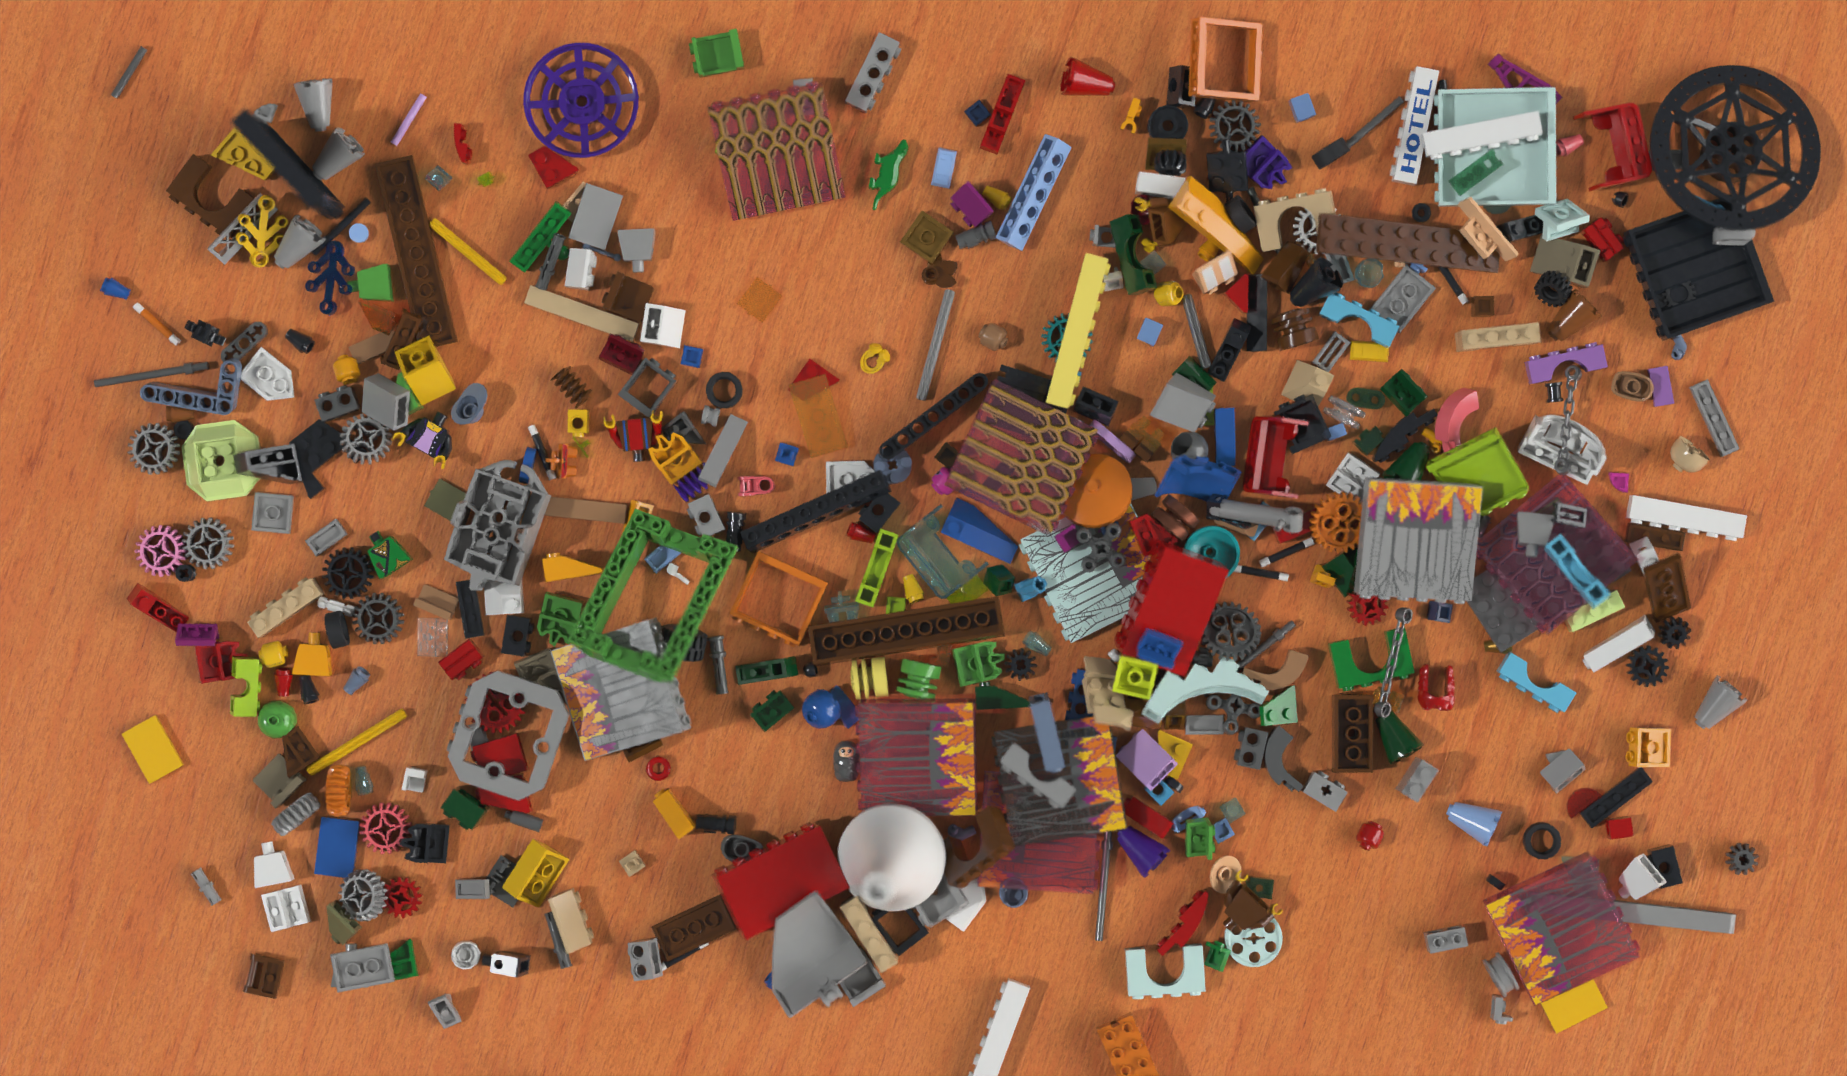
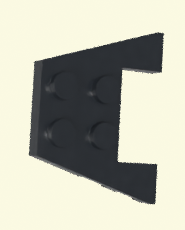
[289,419,368,499]

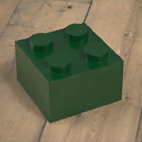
[441,786,490,830]

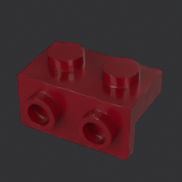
[599,333,644,375]

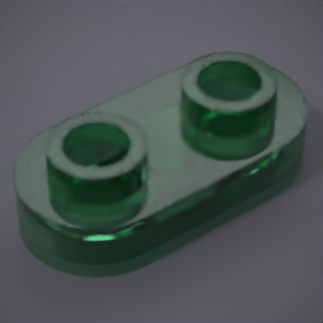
[1346,388,1385,410]

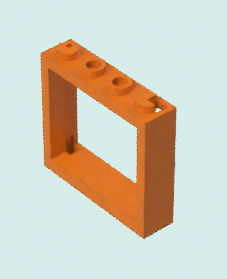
[1188,17,1263,102]
[729,551,828,647]

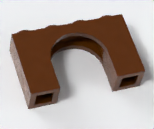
[166,154,255,238]
[943,806,1015,889]

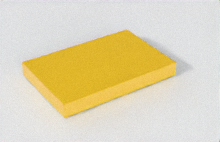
[122,715,184,784]
[1540,973,1608,1034]

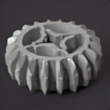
[340,413,392,465]
[128,423,180,475]
[182,518,234,569]
[272,793,321,836]
[338,869,388,921]

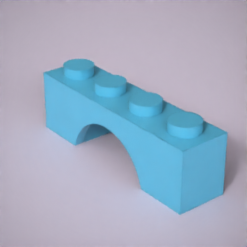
[1319,292,1400,349]
[1544,534,1610,610]
[1496,652,1576,713]

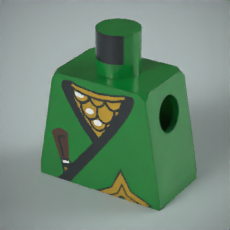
[368,531,413,579]

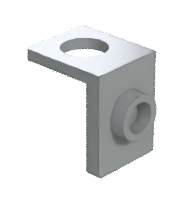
[1089,225,1116,248]

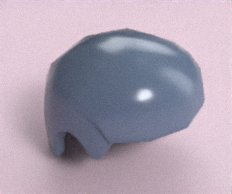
[999,877,1028,908]

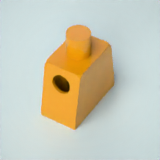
[292,632,332,676]

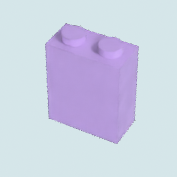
[1116,729,1178,791]

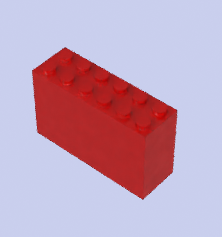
[1114,539,1229,677]
[711,822,850,940]

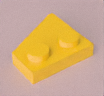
[1157,730,1193,780]

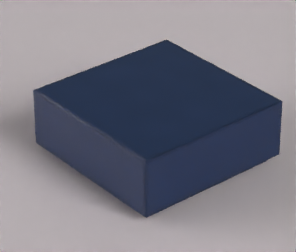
[964,100,991,127]

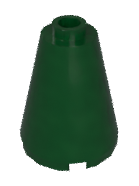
[1382,442,1430,480]
[1375,710,1424,765]

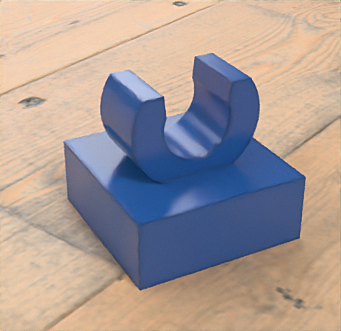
[775,442,799,466]

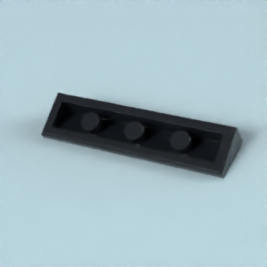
[1246,274,1267,352]

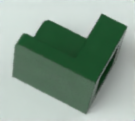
[983,565,1015,596]

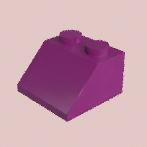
[950,181,993,228]

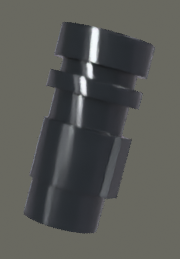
[726,511,746,552]
[696,814,737,835]

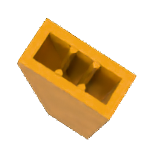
[653,789,696,839]

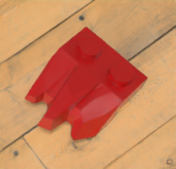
[194,641,248,684]

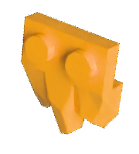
[648,432,702,485]

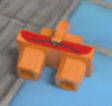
[545,444,577,479]

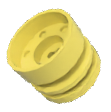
[850,657,889,700]

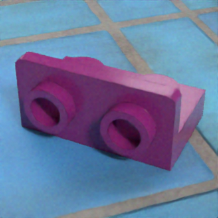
[175,624,219,646]

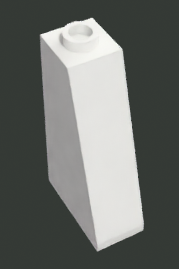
[1583,615,1655,672]

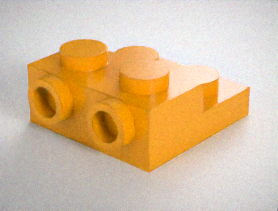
[1625,727,1671,767]

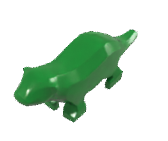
[869,139,909,211]

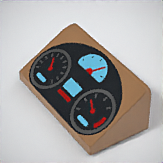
[1214,518,1259,537]

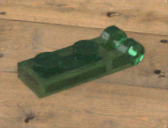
[1448,149,1504,197]

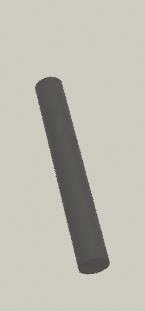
[111,46,147,99]

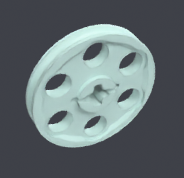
[1224,918,1283,967]

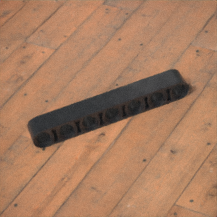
[878,373,988,461]

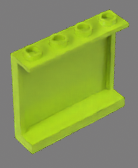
[1426,427,1529,516]

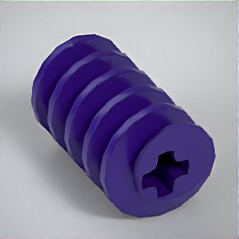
[673,462,708,502]

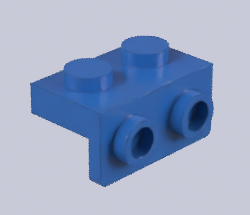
[1137,628,1182,669]

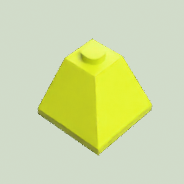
[1112,655,1158,700]

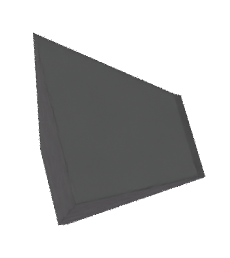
[662,412,707,445]

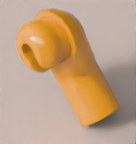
[1421,426,1443,453]

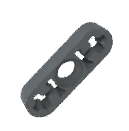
[221,322,268,365]

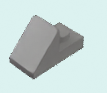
[428,994,461,1029]

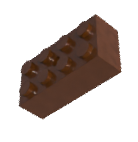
[1332,695,1373,773]

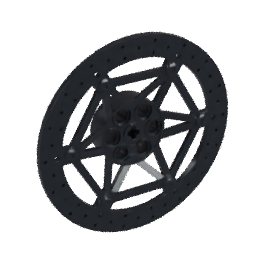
[1650,65,1821,231]

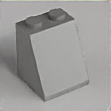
[1150,372,1216,432]

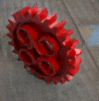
[465,672,528,734]

